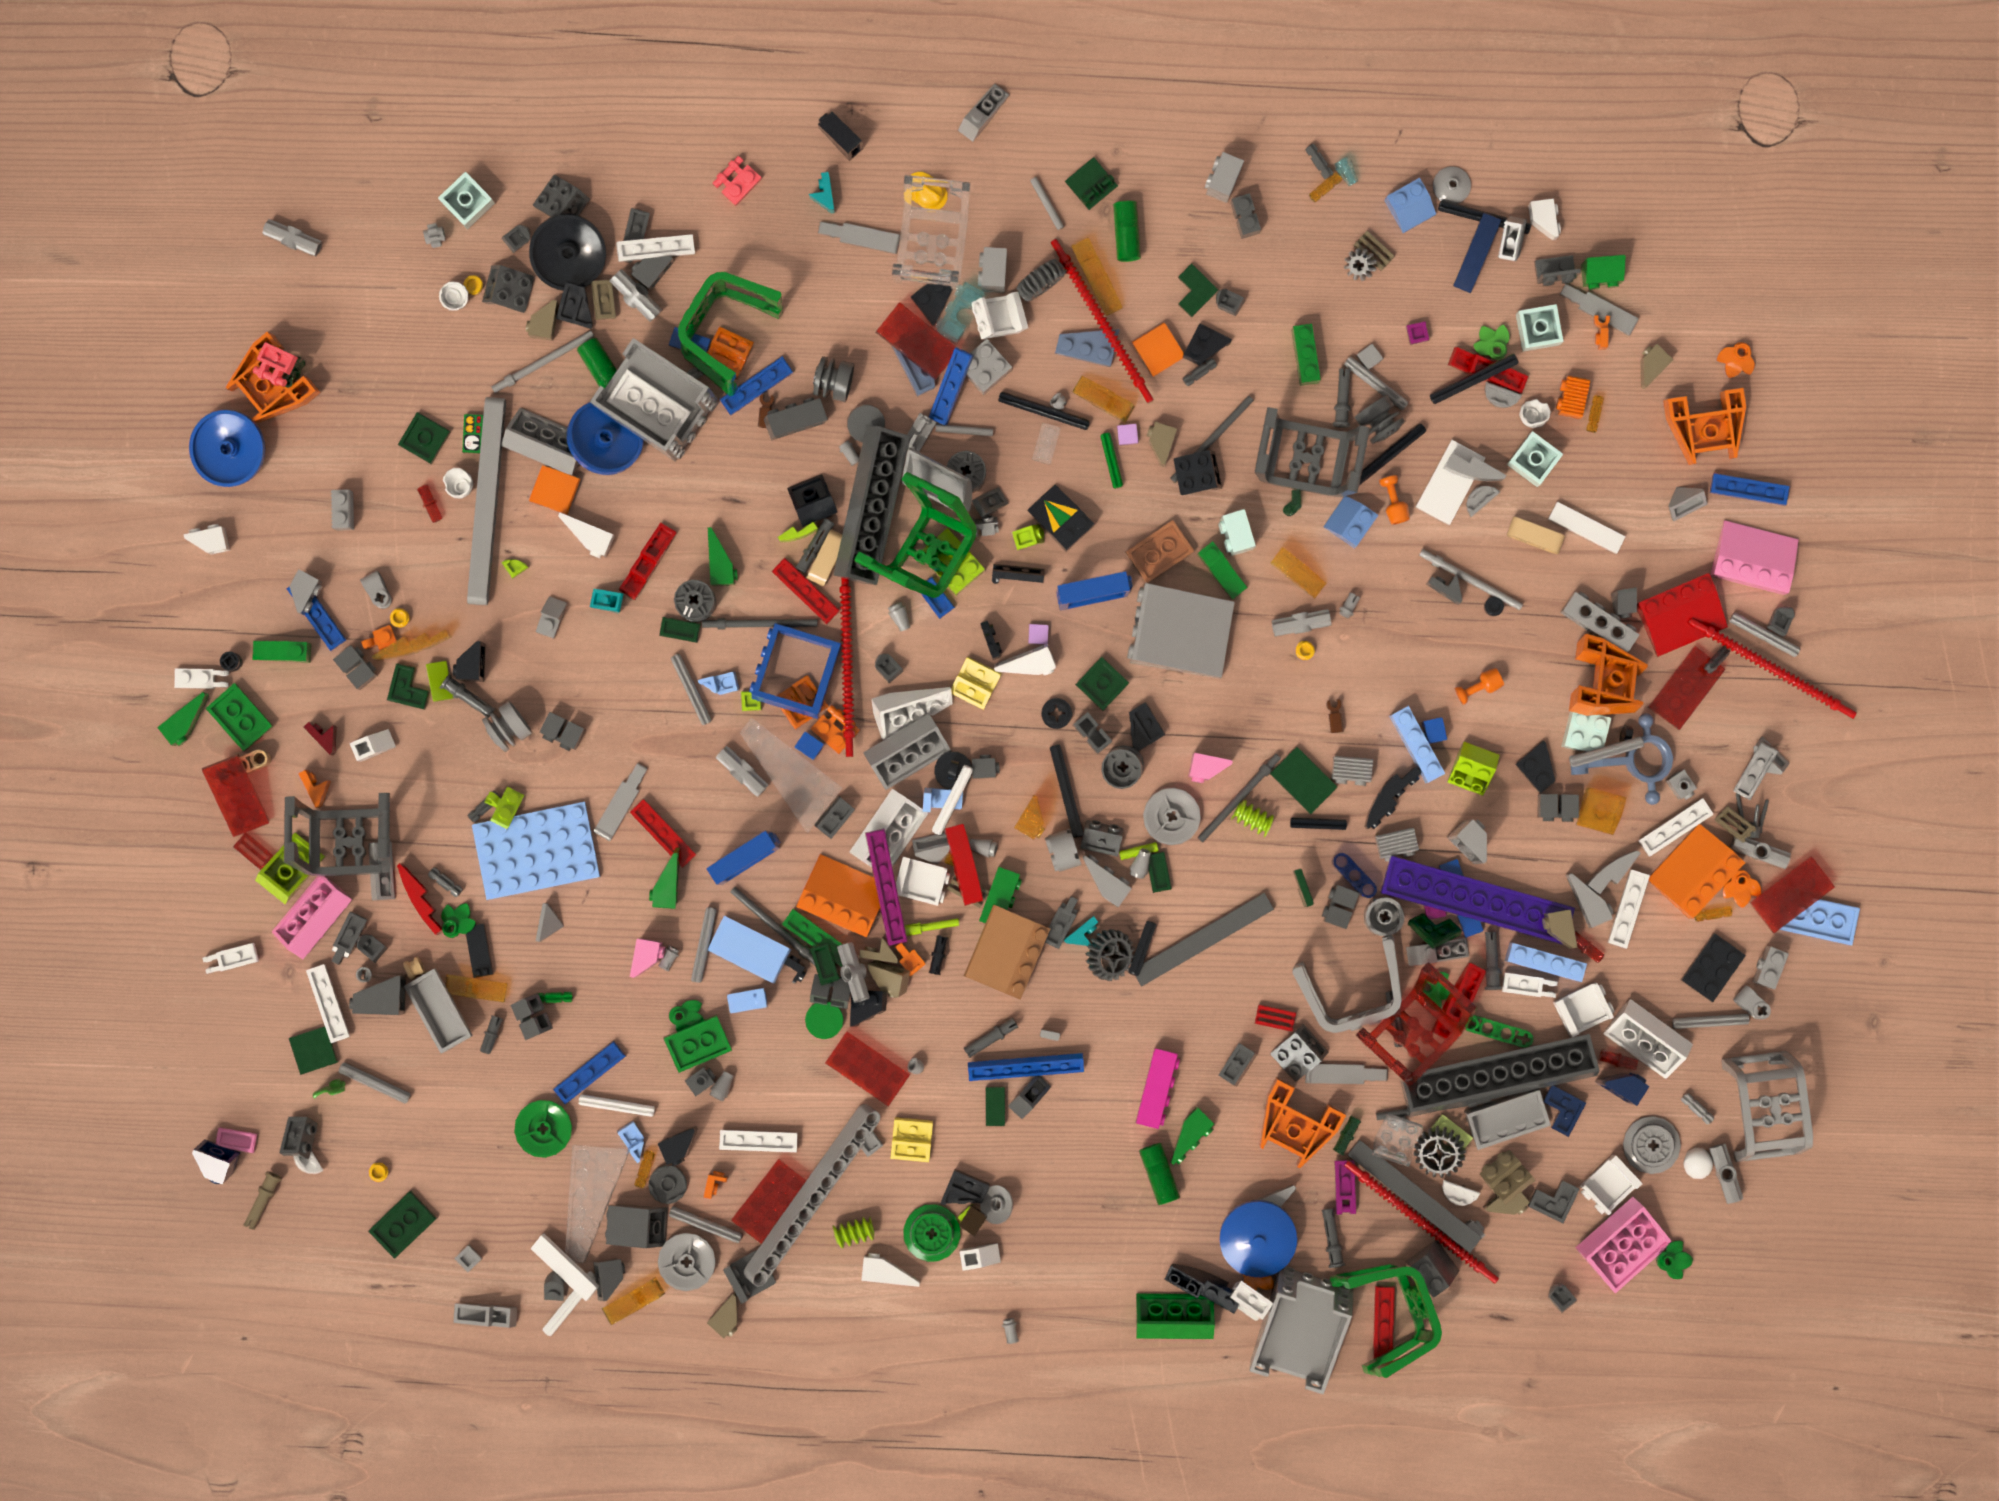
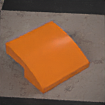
[1132,322,1184,377]
[703,327,754,379]
[529,465,581,515]
[777,675,829,730]

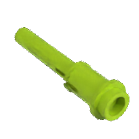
[904,918,960,936]

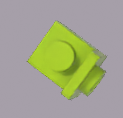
[1012,524,1045,550]

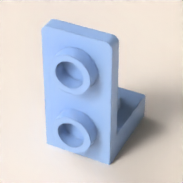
[923,788,963,812]
[727,988,768,1013]

